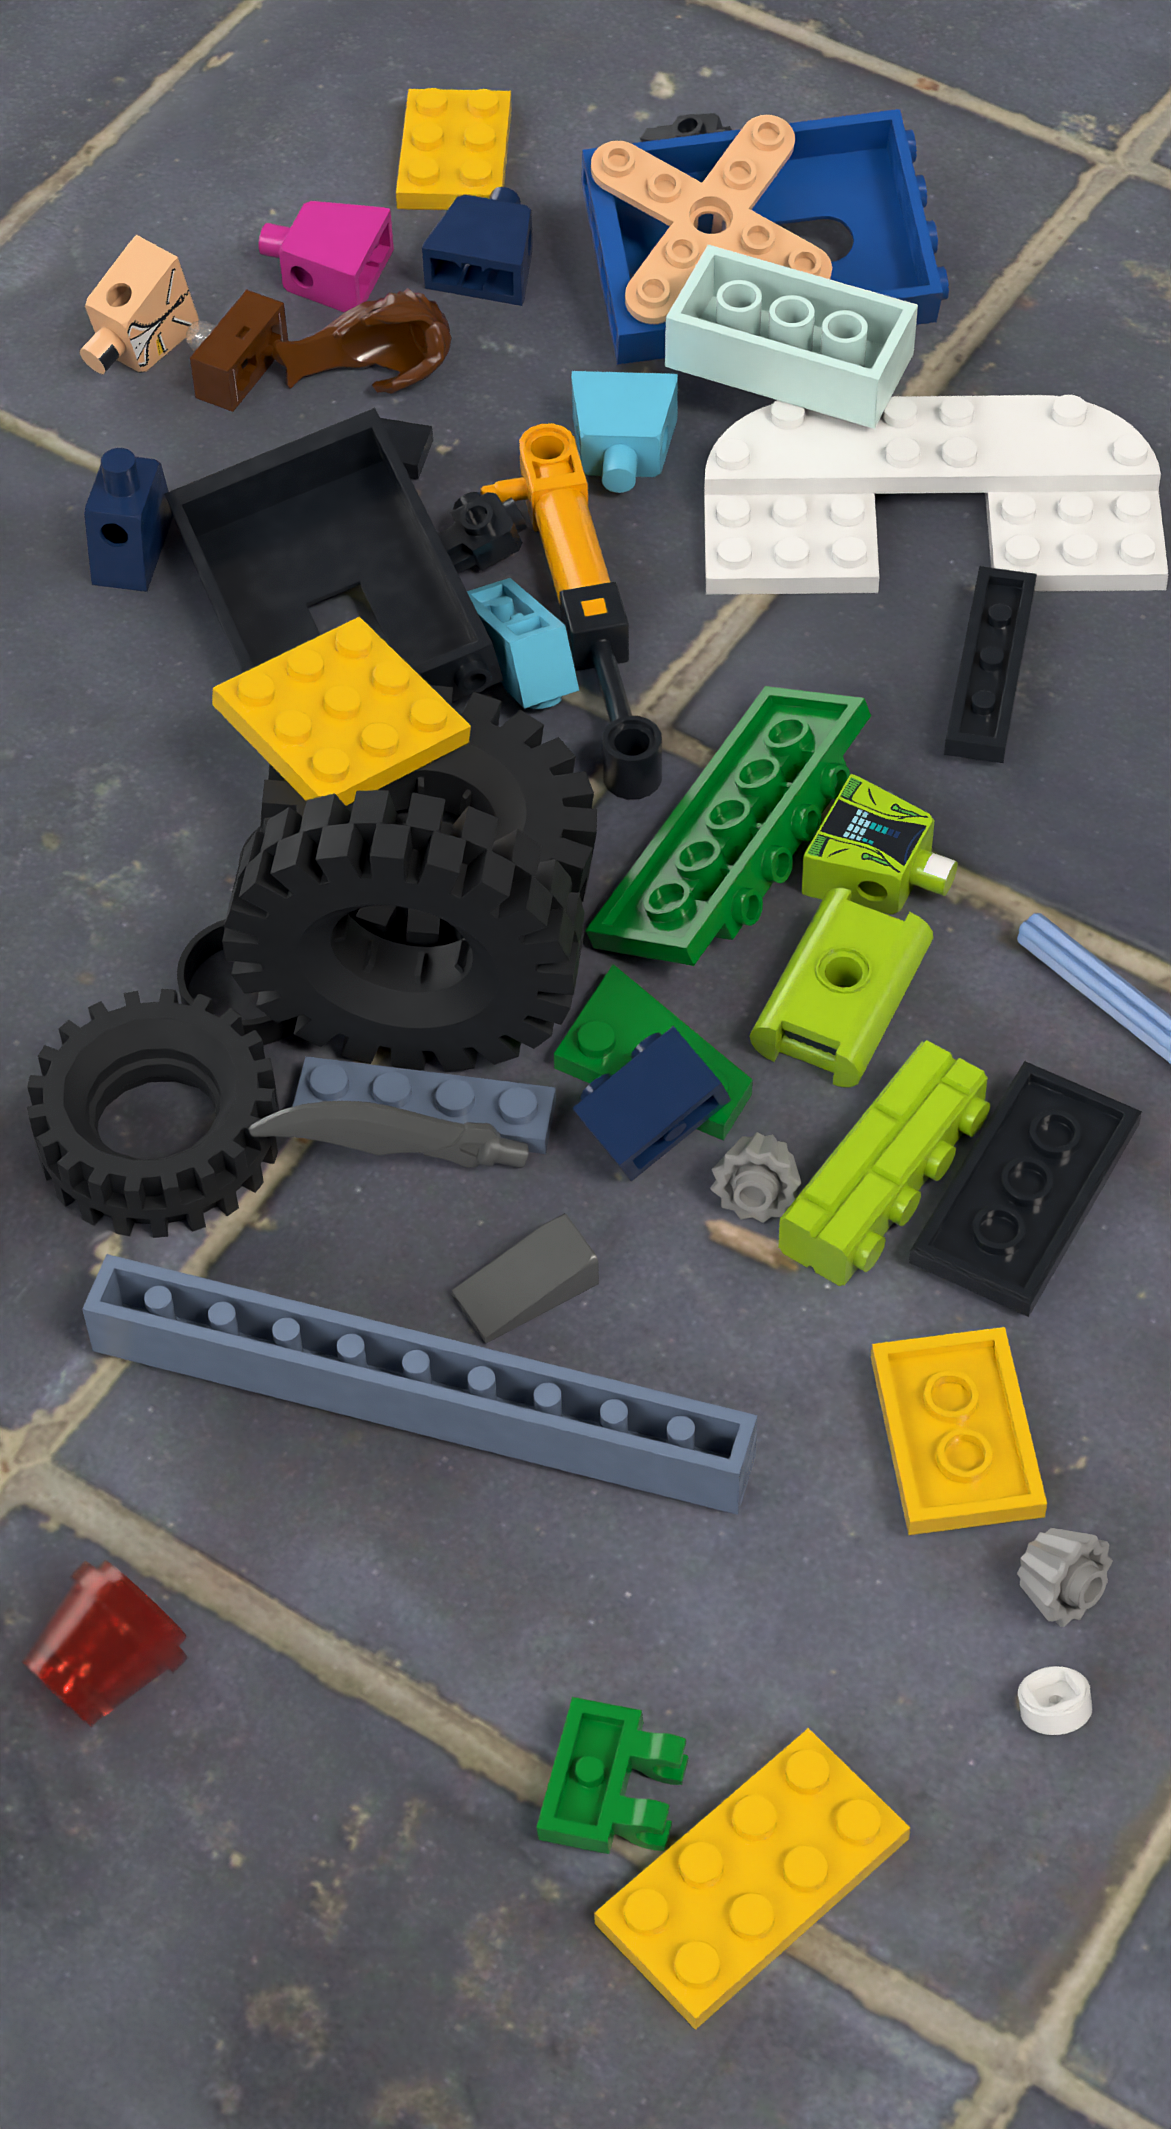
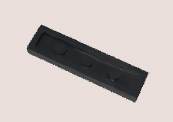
[944,566,1037,763]

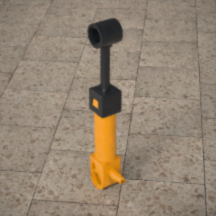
[480,423,662,800]

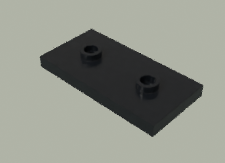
[909,1061,1142,1317]

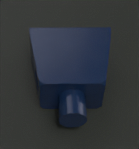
[422,187,533,306]
[84,448,173,592]

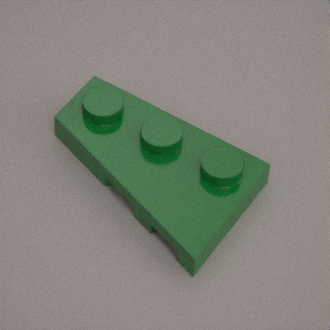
[554,964,753,1141]

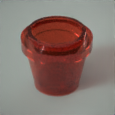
[21,1560,188,1728]

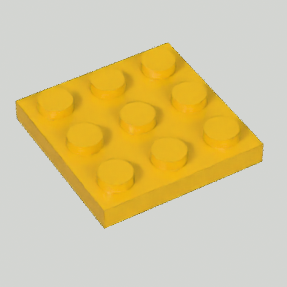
[212,617,471,806]

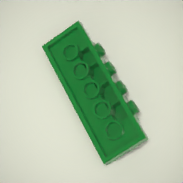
[585,686,871,966]

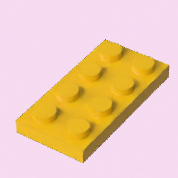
[594,1728,910,2030]

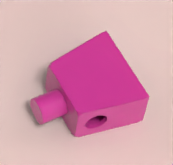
[259,201,394,312]

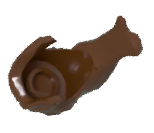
[272,288,452,394]

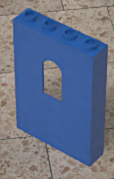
[581,109,949,365]

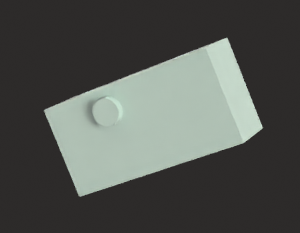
[665,244,918,429]

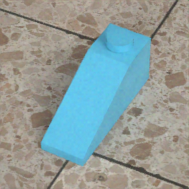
[467,578,579,709]

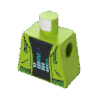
[802,774,958,915]

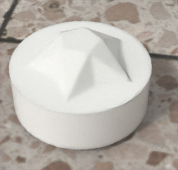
[1018,1666,1092,1735]

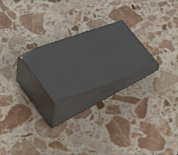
[452,1213,599,1344]

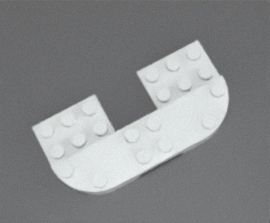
[704,395,1169,595]

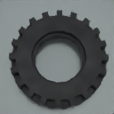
[27,989,279,1238]

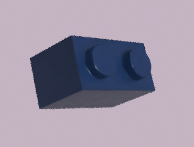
[573,1026,731,1182]

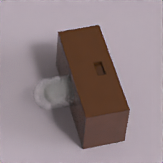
[186,289,288,412]

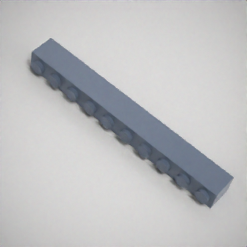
[82,1254,758,1515]

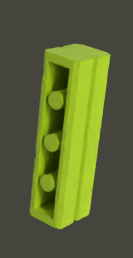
[778,1040,990,1286]

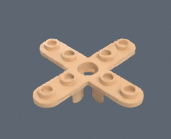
[591,115,832,324]

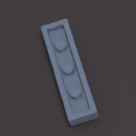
[293,1056,556,1154]

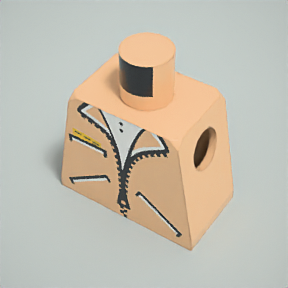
[79,235,200,374]

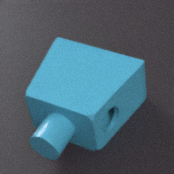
[571,371,678,493]

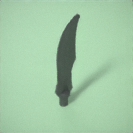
[249,1101,529,1168]

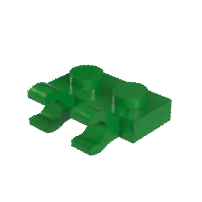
[536,1697,689,1854]

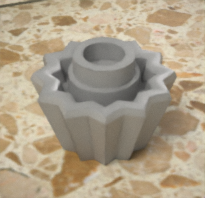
[710,1132,801,1223]
[1017,1528,1113,1627]

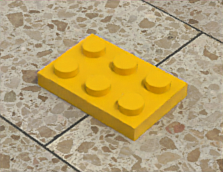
[396,88,512,210]
[871,1327,1047,1535]

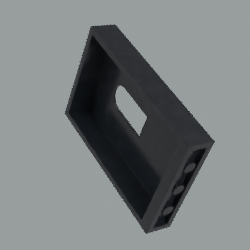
[164,408,504,702]

